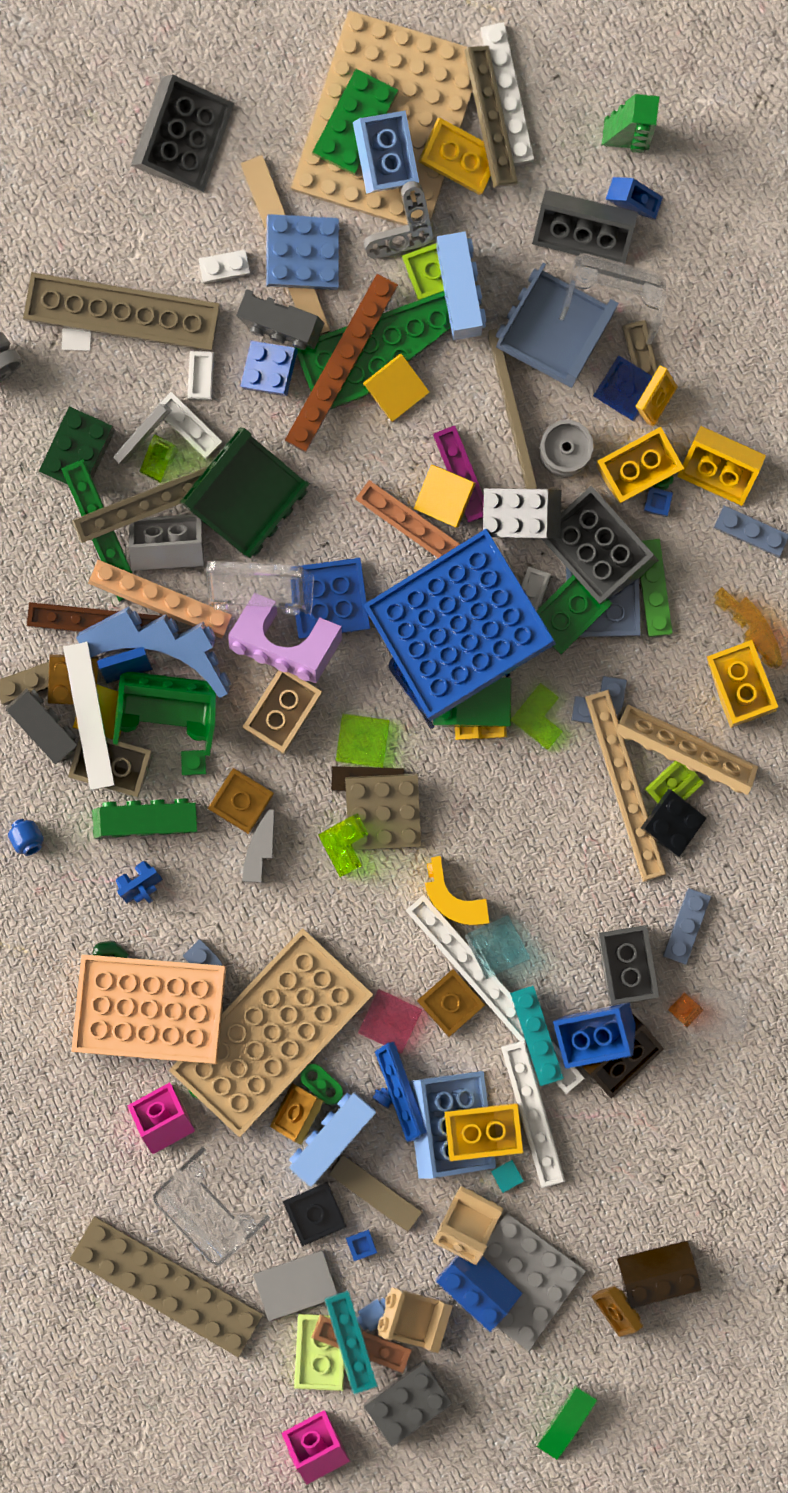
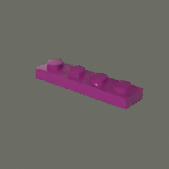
[433,425,484,524]

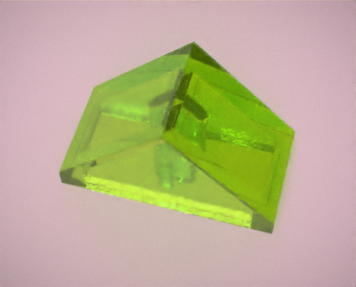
[139,434,178,483]

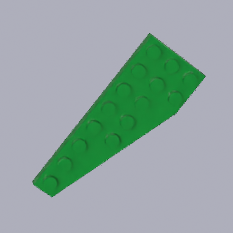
[295,285,482,410]

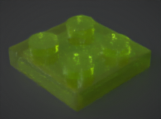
[336,714,390,768]

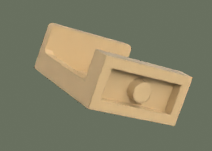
[433,1187,504,1265]
[378,1287,453,1353]

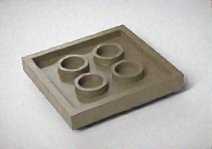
[345,774,421,850]

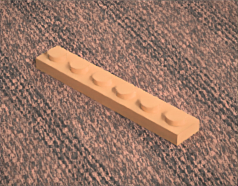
[88,560,232,639]

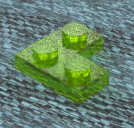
[511,683,563,751]
[318,813,369,877]

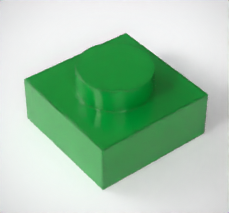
[181,750,207,776]

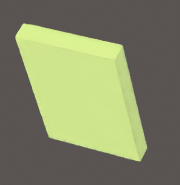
[294,1313,345,1391]

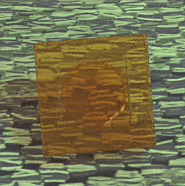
[668,992,703,1027]

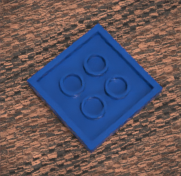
[289,558,370,639]

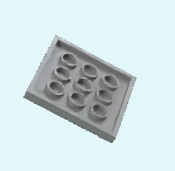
[482,1212,586,1351]

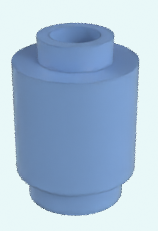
[357,1297,386,1332]

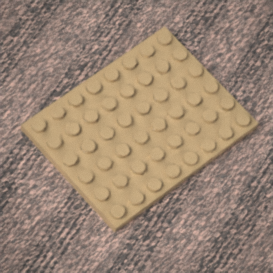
[291,10,473,232]

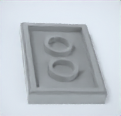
[253,1250,337,1321]

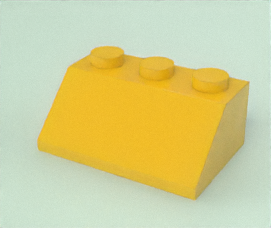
[677,425,766,506]
[596,427,684,504]

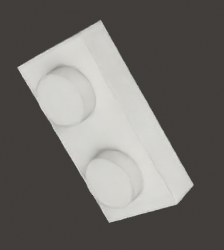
[199,250,250,284]

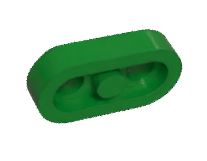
[300,1064,343,1105]

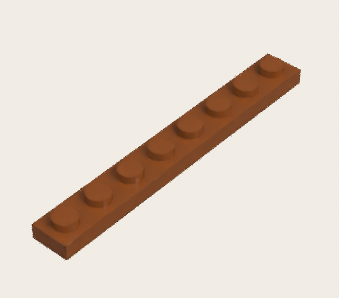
[285,274,398,453]

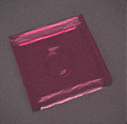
[358,989,422,1054]

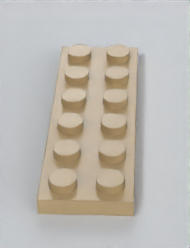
[615,704,758,795]

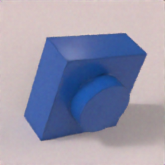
[644,487,673,517]
[346,1229,377,1261]

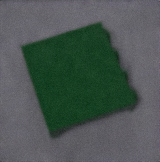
[180,427,310,558]

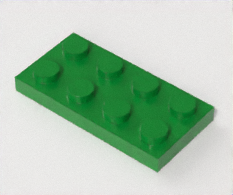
[312,69,398,176]

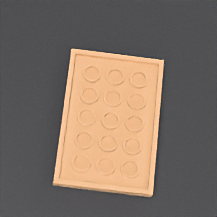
[71,954,226,1064]

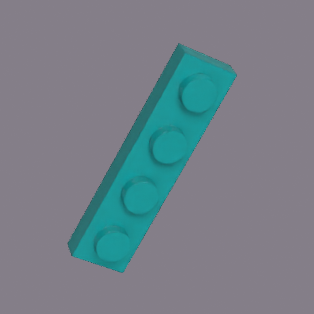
[510,985,564,1086]
[324,1291,378,1394]

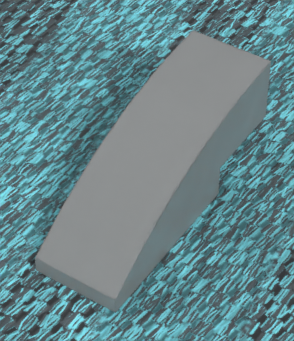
[242,809,275,883]

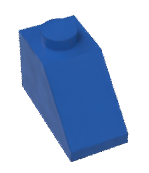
[606,177,663,219]

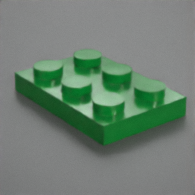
[536,575,613,655]

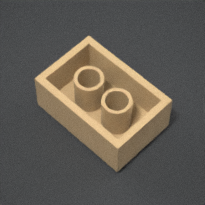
[242,670,323,755]

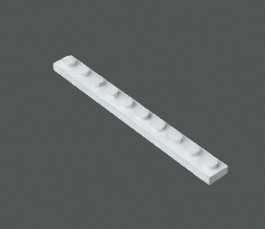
[406,895,584,1094]

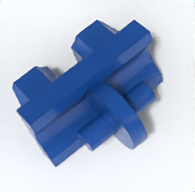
[116,861,163,904]

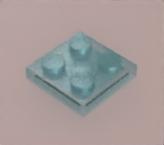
[465,915,530,979]

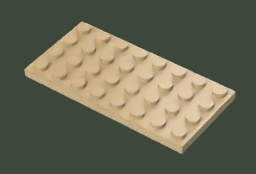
[169,928,373,1138]

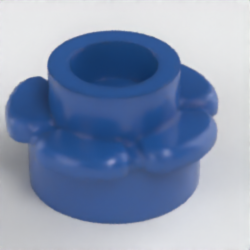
[372,1087,393,1109]

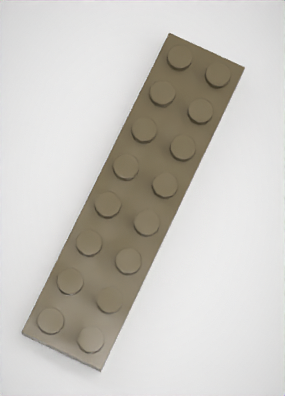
[23,272,220,352]
[70,1216,263,1358]

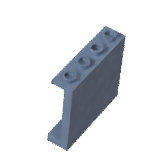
[495,263,619,388]

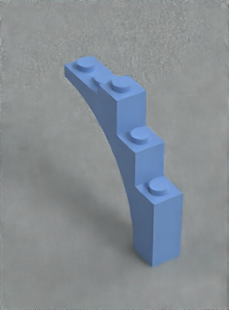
[76,606,231,698]

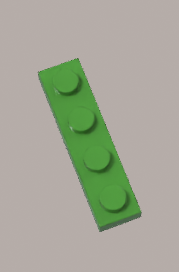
[640,539,673,637]

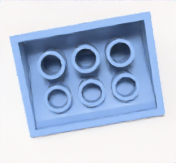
[409,1071,496,1178]

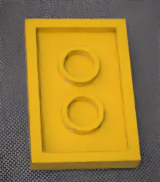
[418,118,491,195]

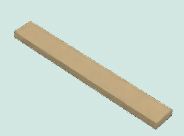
[240,155,330,336]
[585,690,666,882]

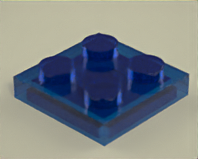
[593,355,653,422]

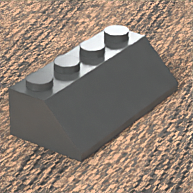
[532,189,638,267]

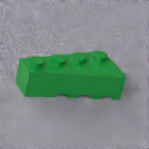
[602,94,660,153]
[92,798,197,839]

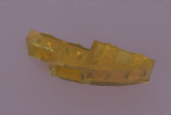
[713,587,783,669]

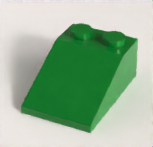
[433,678,511,727]

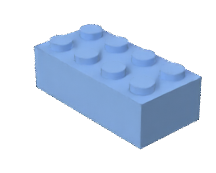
[436,231,486,340]
[289,1091,376,1187]

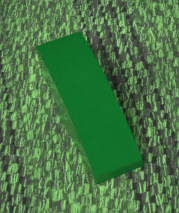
[536,1385,597,1460]

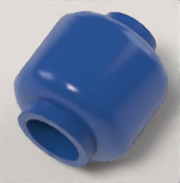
[8,819,44,856]

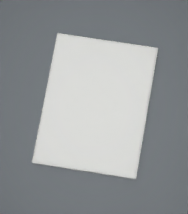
[62,329,91,351]

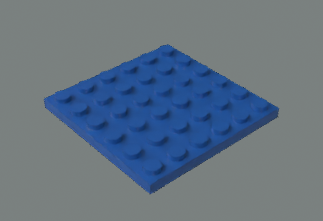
[363,529,556,721]

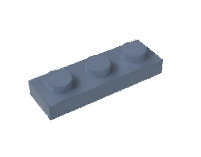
[714,505,788,558]
[663,888,711,965]

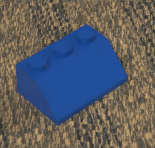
[553,1002,636,1069]
[435,1255,523,1332]

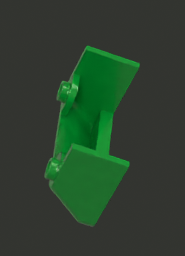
[113,672,216,756]

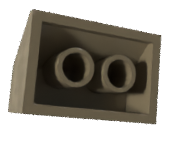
[68,737,154,797]

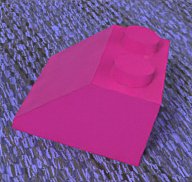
[127,1082,195,1155]
[282,1410,350,1485]

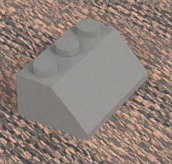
[129,514,204,571]

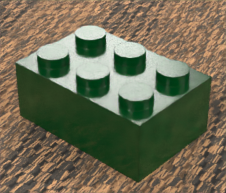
[39,406,115,489]

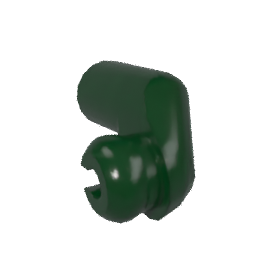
[92,941,130,958]

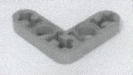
[364,181,433,259]

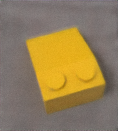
[706,640,778,728]
[444,1103,523,1161]

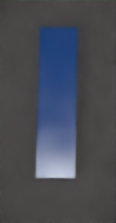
[375,1042,427,1142]

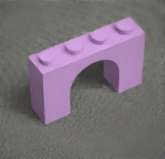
[228,592,342,683]

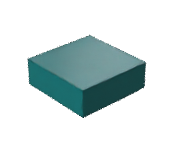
[491,1159,524,1193]

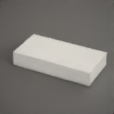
[188,351,214,401]

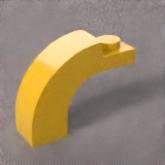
[425,856,489,925]

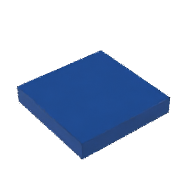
[97,647,153,684]

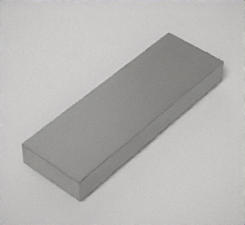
[114,404,172,464]

